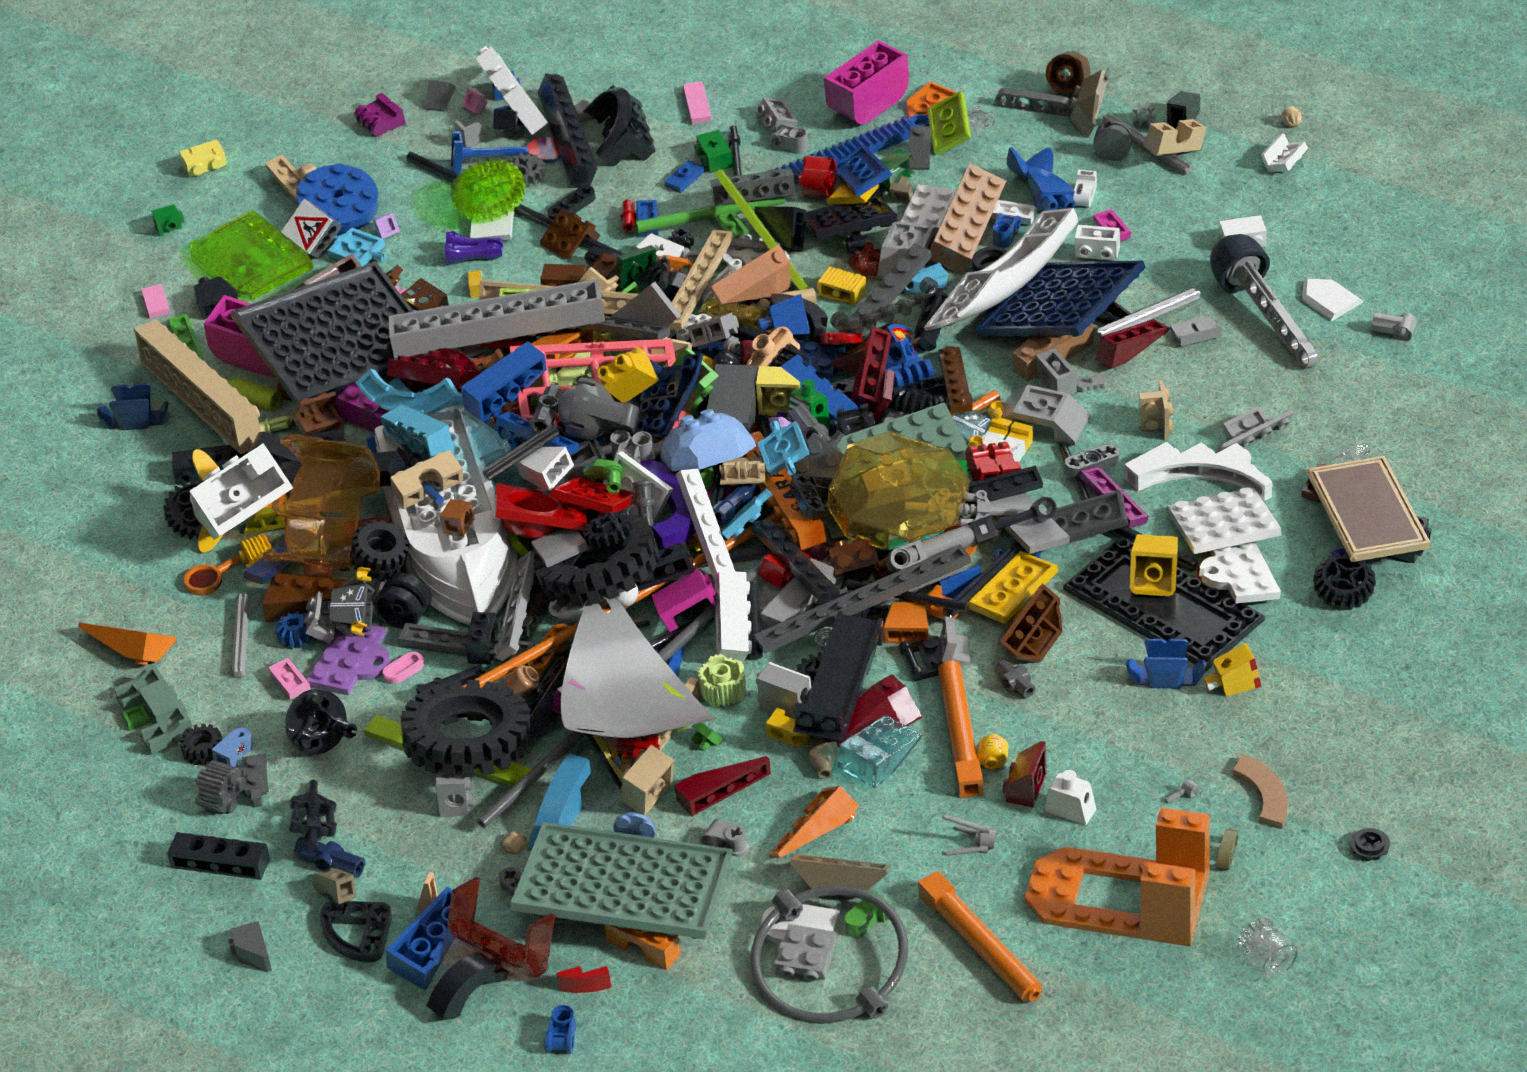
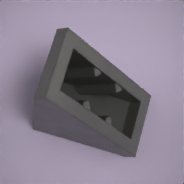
[425,80,456,112]

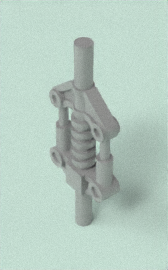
[904,489,1017,529]

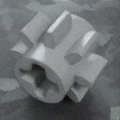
[1131,102,1156,126]

